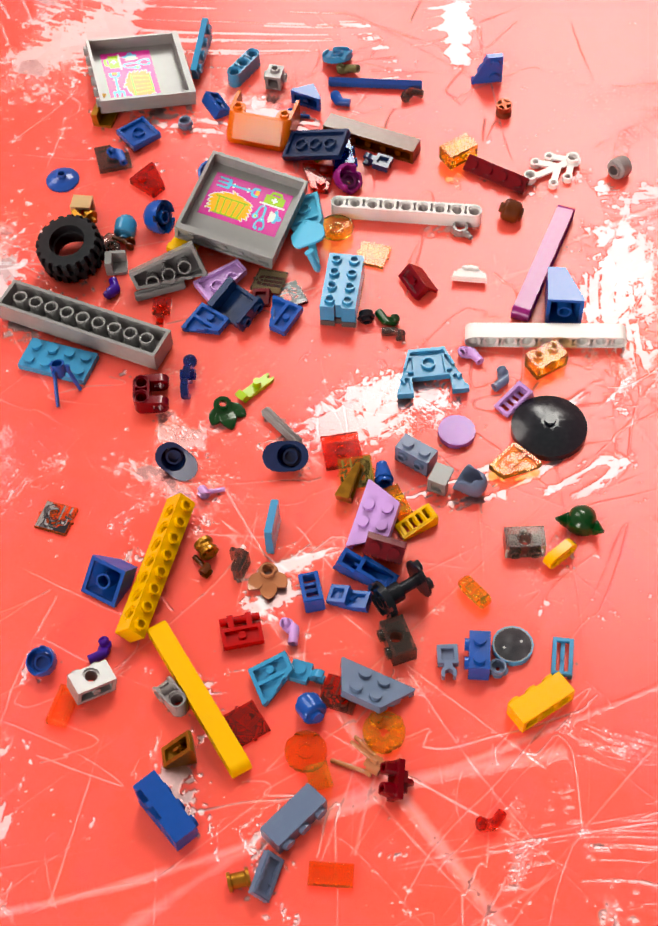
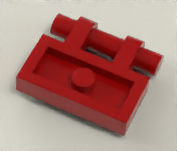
[219,612,265,651]

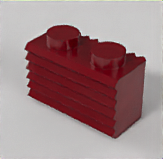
[363,531,407,565]

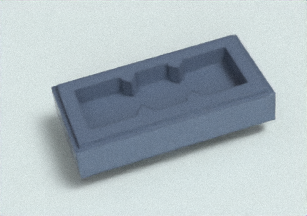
[248,850,285,903]

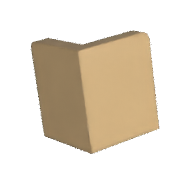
[70,194,95,216]

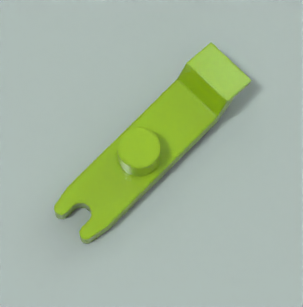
[235,373,274,403]

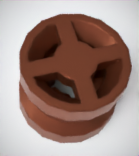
[496,99,512,119]

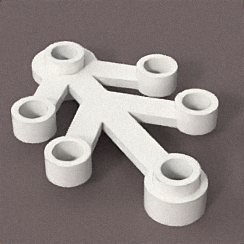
[524,152,581,190]

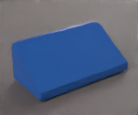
[202,91,230,119]

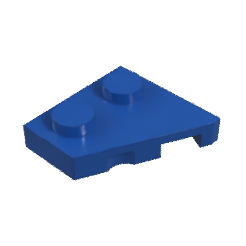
[471,53,504,84]
[269,295,303,336]
[181,302,231,335]

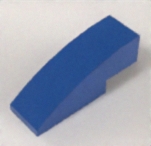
[333,547,399,587]

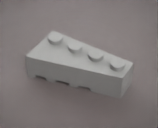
[129,240,208,290]

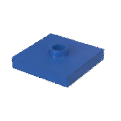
[116,116,161,152]

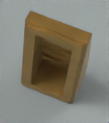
[334,462,364,504]

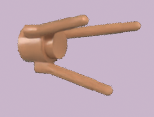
[330,735,385,778]

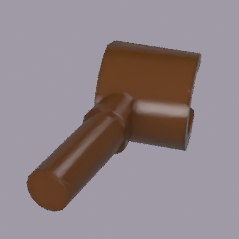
[111,235,136,251]
[192,555,213,578]

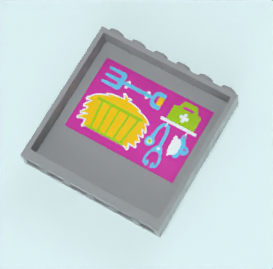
[83,31,196,114]
[174,150,308,269]

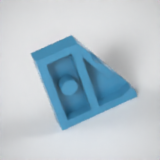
[248,651,295,707]

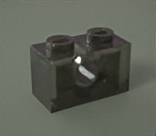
[503,526,546,559]
[377,614,417,666]

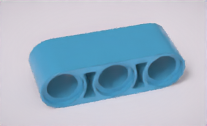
[227,48,260,88]

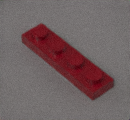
[463,154,530,195]

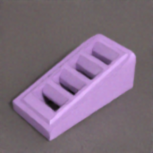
[494,380,534,419]

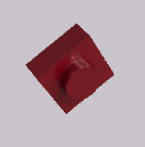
[252,288,272,307]

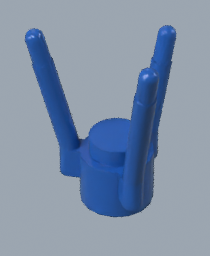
[49,359,82,407]

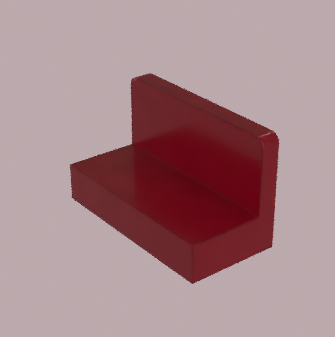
[398,263,438,301]

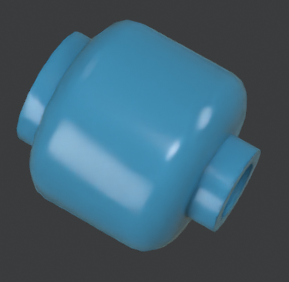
[114,214,137,239]

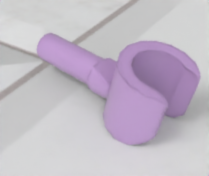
[197,485,225,500]

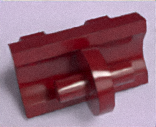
[378,758,414,802]

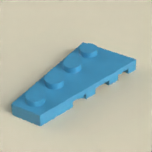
[190,18,213,79]

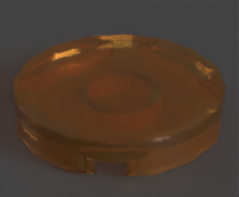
[284,730,328,773]

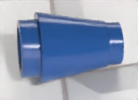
[375,460,394,489]

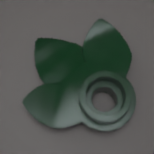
[209,396,246,430]

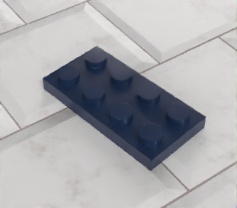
[282,129,351,161]

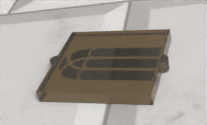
[250,268,289,294]

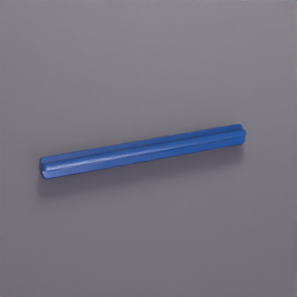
[328,77,422,90]

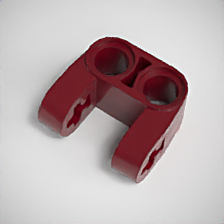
[132,373,169,414]

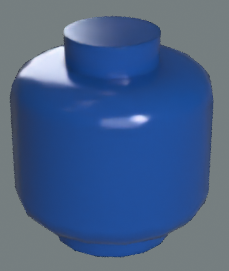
[295,692,327,724]

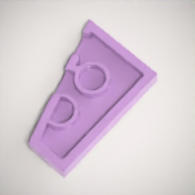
[193,259,247,302]

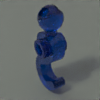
[180,354,197,400]

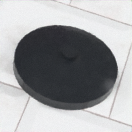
[511,395,587,461]

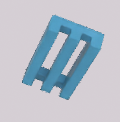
[551,637,574,680]

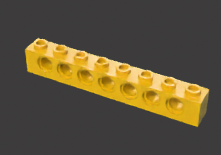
[115,493,196,643]

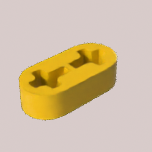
[543,538,577,569]

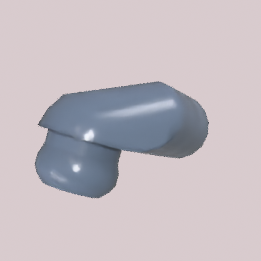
[491,366,510,392]

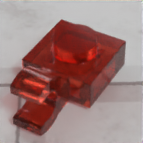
[152,297,172,325]

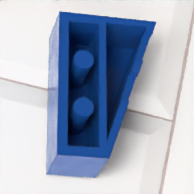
[133,770,199,851]

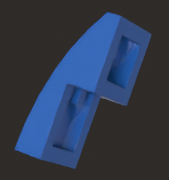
[326,584,373,613]

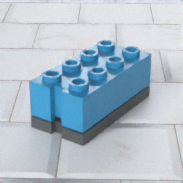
[319,253,365,328]

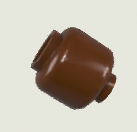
[498,198,525,223]

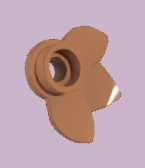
[248,562,288,600]

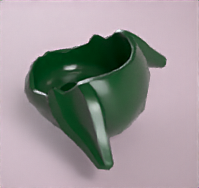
[555,505,605,536]

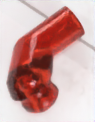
[475,809,507,832]

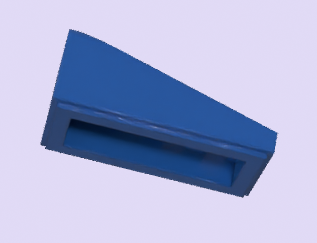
[298,571,325,613]

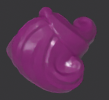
[333,162,363,195]

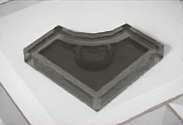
[94,145,133,174]

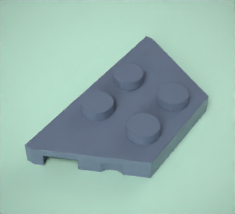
[340,657,415,713]

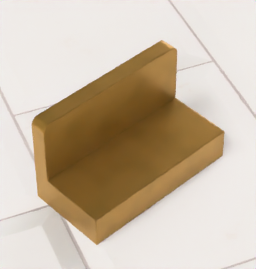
[91,93,119,128]

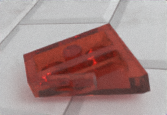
[303,163,334,194]

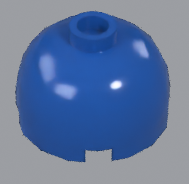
[143,200,175,234]

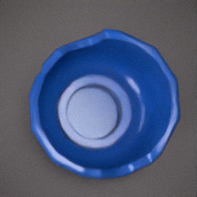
[25,645,57,677]

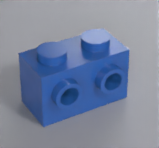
[464,630,491,680]

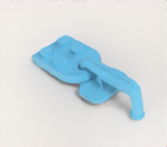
[291,191,325,272]

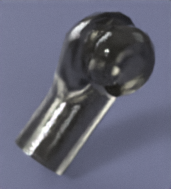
[401,87,424,103]
[381,327,406,341]

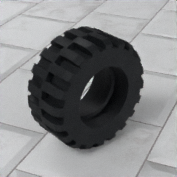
[35,214,106,283]

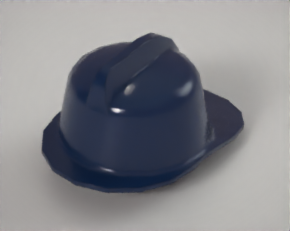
[262,441,309,472]
[155,442,198,481]

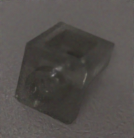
[229,547,251,582]

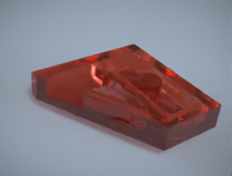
[129,161,165,198]

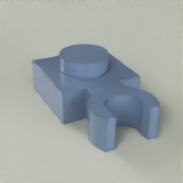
[436,644,459,680]

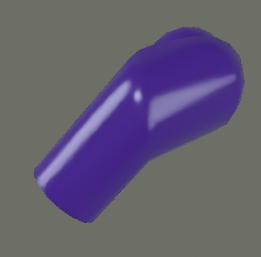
[103,277,120,299]
[87,636,112,664]

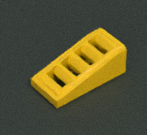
[394,503,438,541]

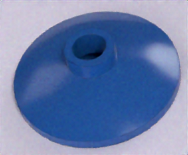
[46,167,79,192]

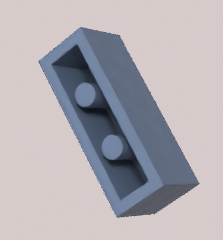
[260,783,327,854]

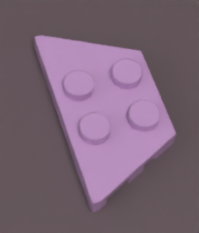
[346,479,401,549]

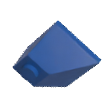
[81,554,138,608]

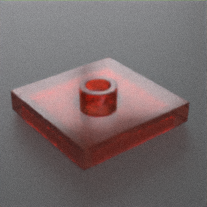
[320,431,363,471]

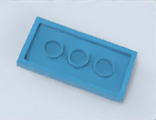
[17,337,99,385]

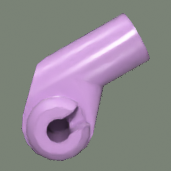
[457,346,484,365]
[279,617,300,646]

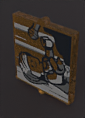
[34,500,79,536]

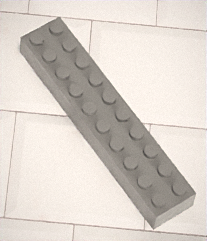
[0,279,173,370]

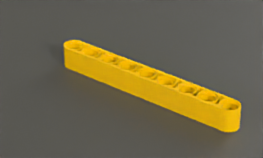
[147,620,252,779]

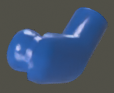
[330,90,351,107]
[106,147,128,166]

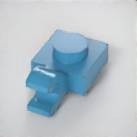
[288,659,326,686]

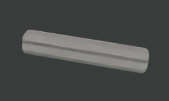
[134,280,186,302]
[261,407,302,443]

